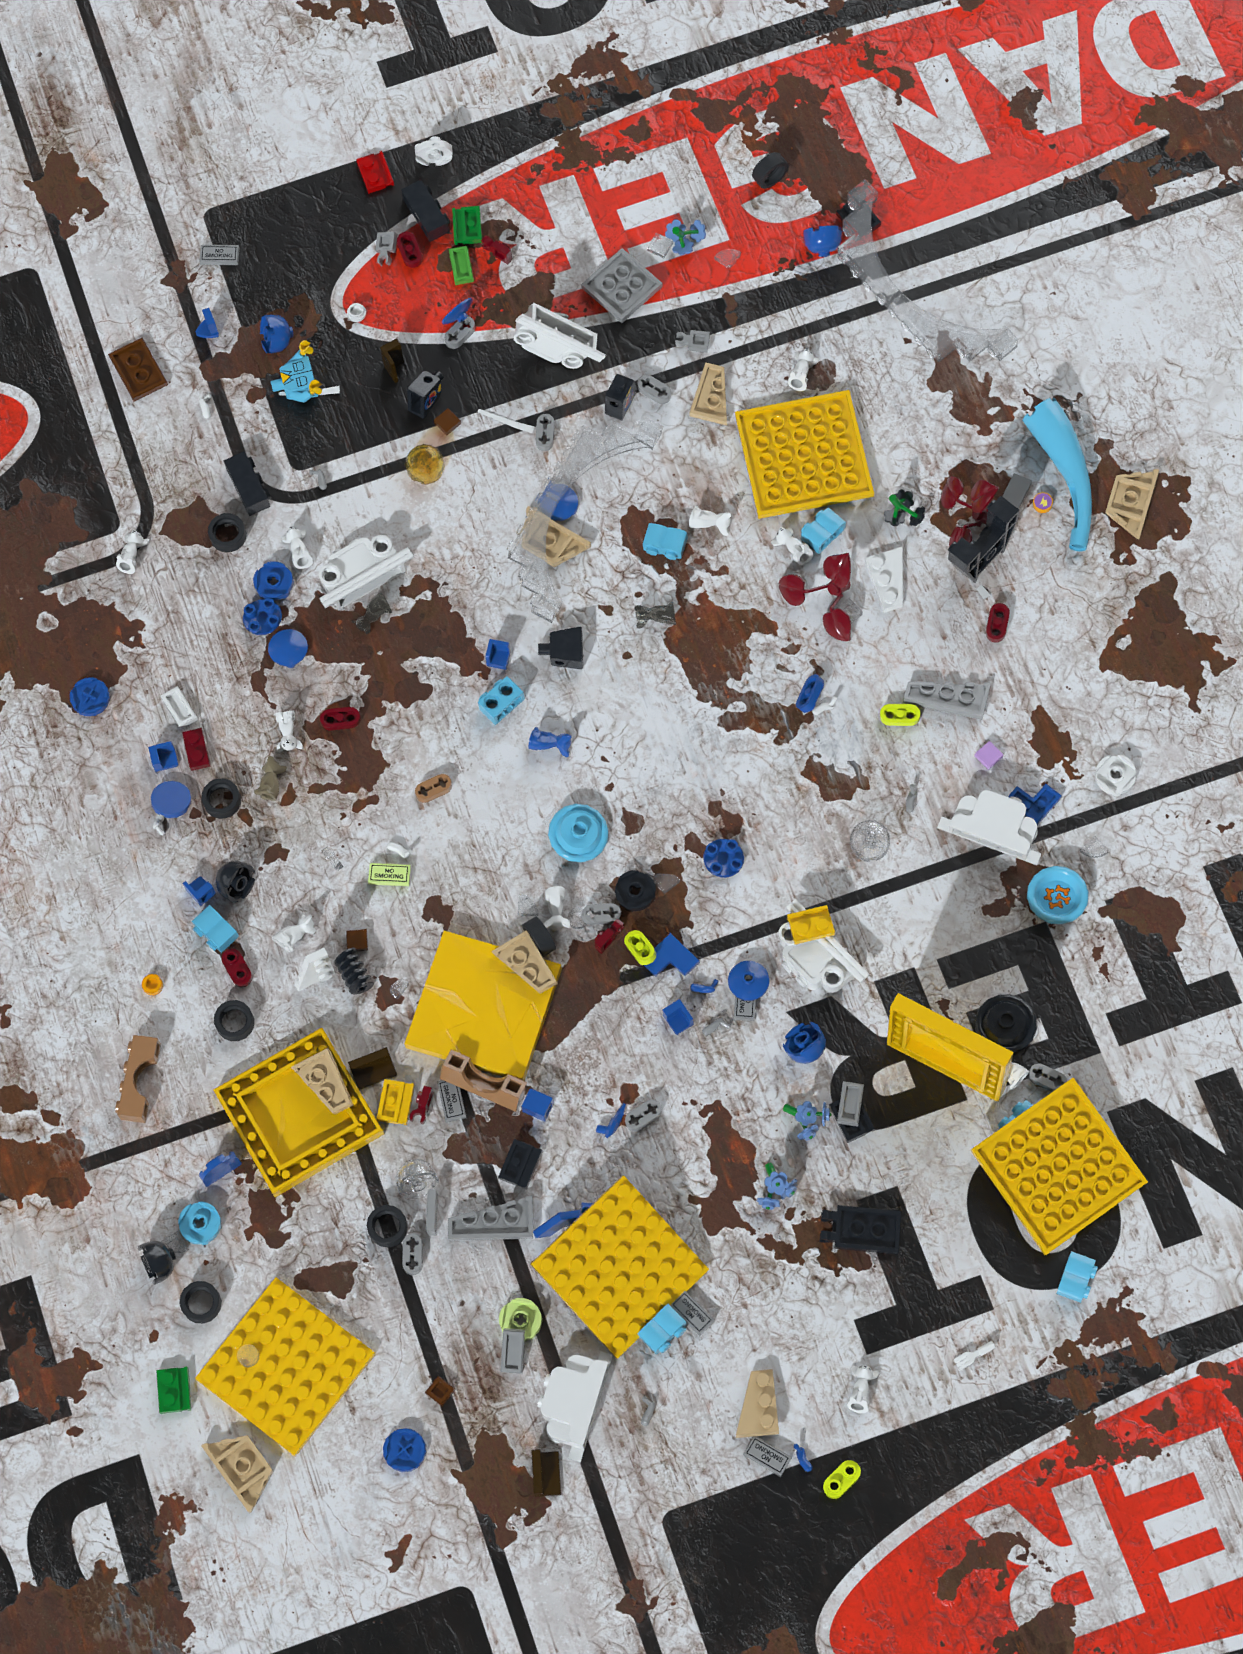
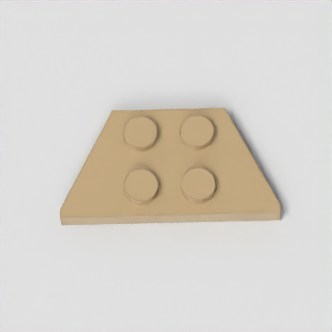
[1106,469,1159,539]
[521,506,591,567]
[201,1435,273,1514]

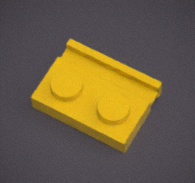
[787,905,835,945]
[377,1079,415,1125]

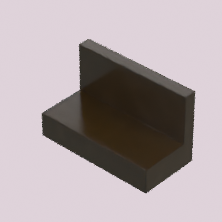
[380,338,404,383]
[348,1047,397,1090]
[531,1449,561,1497]

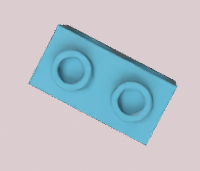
[478,676,525,725]

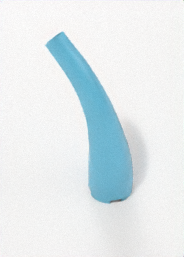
[1022,398,1092,552]

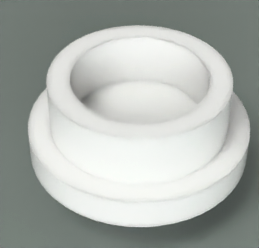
[347,303,366,322]

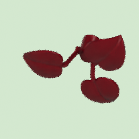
[941,476,999,547]
[778,553,851,641]

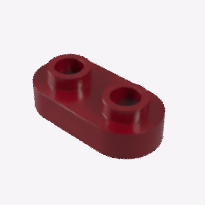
[397,232,422,268]
[986,603,1010,643]
[320,707,361,730]
[221,949,253,987]

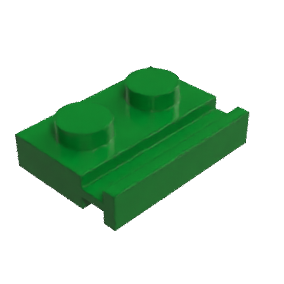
[452,206,482,245]
[156,1366,191,1414]

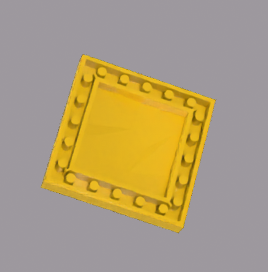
[404,930,562,1081]
[887,993,1014,1102]
[213,1027,384,1197]

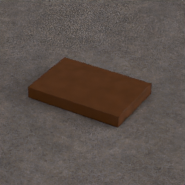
[108,338,168,402]

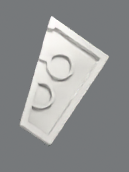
[865,547,903,613]
[295,948,335,991]

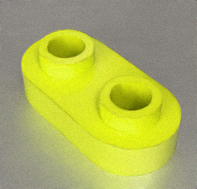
[880,704,921,726]
[624,930,656,965]
[823,1460,861,1499]

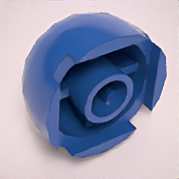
[803,226,842,257]
[260,315,293,353]
[783,1022,826,1064]

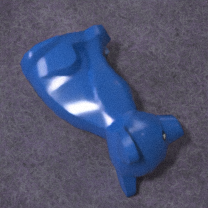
[528,727,572,757]

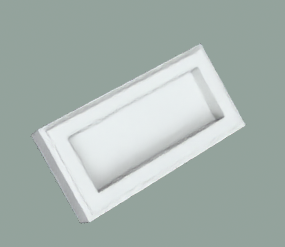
[161,686,198,729]

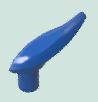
[596,1103,626,1138]

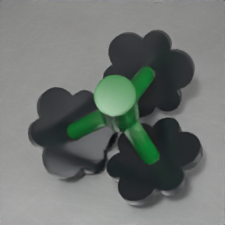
[884,489,925,526]

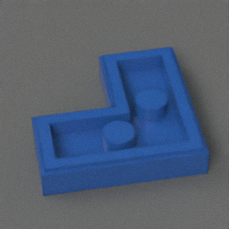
[1008,784,1062,826]
[644,933,700,977]
[533,1210,580,1238]

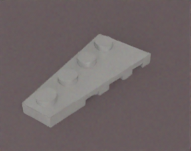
[903,682,991,720]
[448,1195,533,1241]

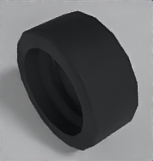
[752,152,789,189]
[208,513,247,552]
[201,778,241,819]
[522,916,556,957]
[214,1000,254,1041]
[366,1205,408,1248]
[179,1281,222,1324]

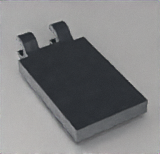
[819,1205,901,1254]

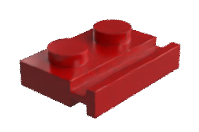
[356,151,394,194]

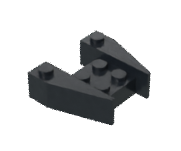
[948,496,1020,583]

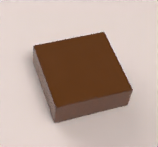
[434,408,461,436]
[346,929,368,952]
[425,1376,455,1407]

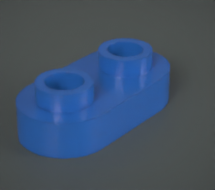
[796,674,824,713]

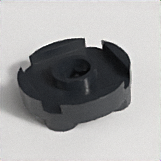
[615,870,656,912]

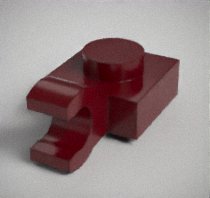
[409,1086,434,1125]

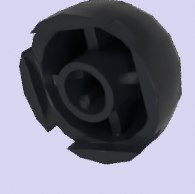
[215,860,255,903]
[138,1241,176,1285]

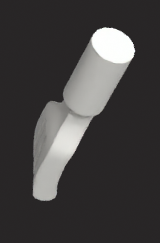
[954,1340,996,1371]

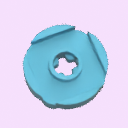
[178,1202,221,1245]

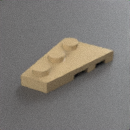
[689,363,727,425]
[491,930,558,994]
[291,1048,353,1114]
[736,1369,779,1438]

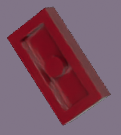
[182,727,211,771]

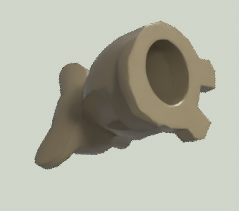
[254,756,287,801]

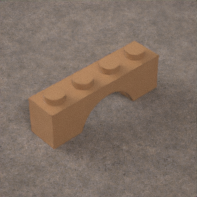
[115,1035,161,1123]
[440,1050,527,1112]

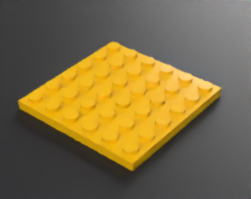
[735,390,874,519]
[970,1078,1148,1255]
[530,1175,709,1359]
[195,1277,376,1457]

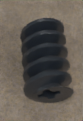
[334,948,374,995]

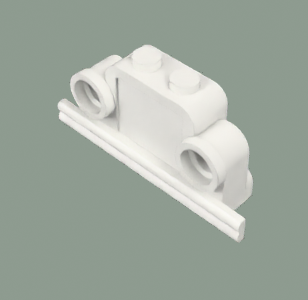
[514,303,606,369]
[319,535,414,610]
[937,789,1041,865]
[779,899,870,993]
[537,1351,613,1463]

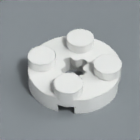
[415,136,453,166]
[1095,755,1136,797]

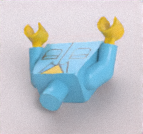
[271,340,322,403]

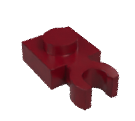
[481,235,512,265]
[595,918,624,954]

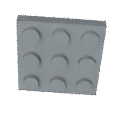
[581,248,663,323]

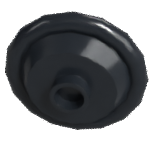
[975,994,1037,1053]

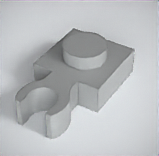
[375,232,398,266]
[675,330,710,353]

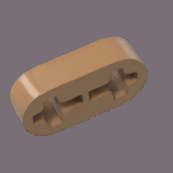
[415,774,452,803]

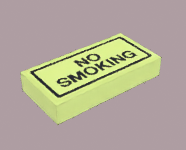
[368,863,411,886]

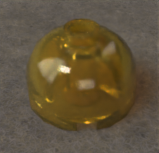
[405,444,445,485]

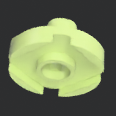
[499,1298,542,1341]

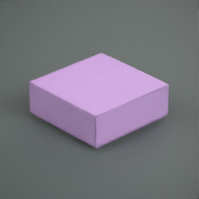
[975,741,1003,770]

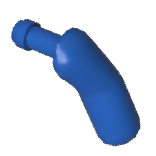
[690,979,718,993]
[794,1444,813,1472]

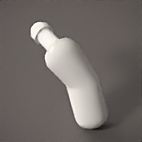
[199,394,211,419]
[812,696,837,716]
[153,814,165,836]
[387,842,412,858]

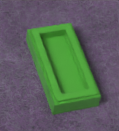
[449,246,474,285]

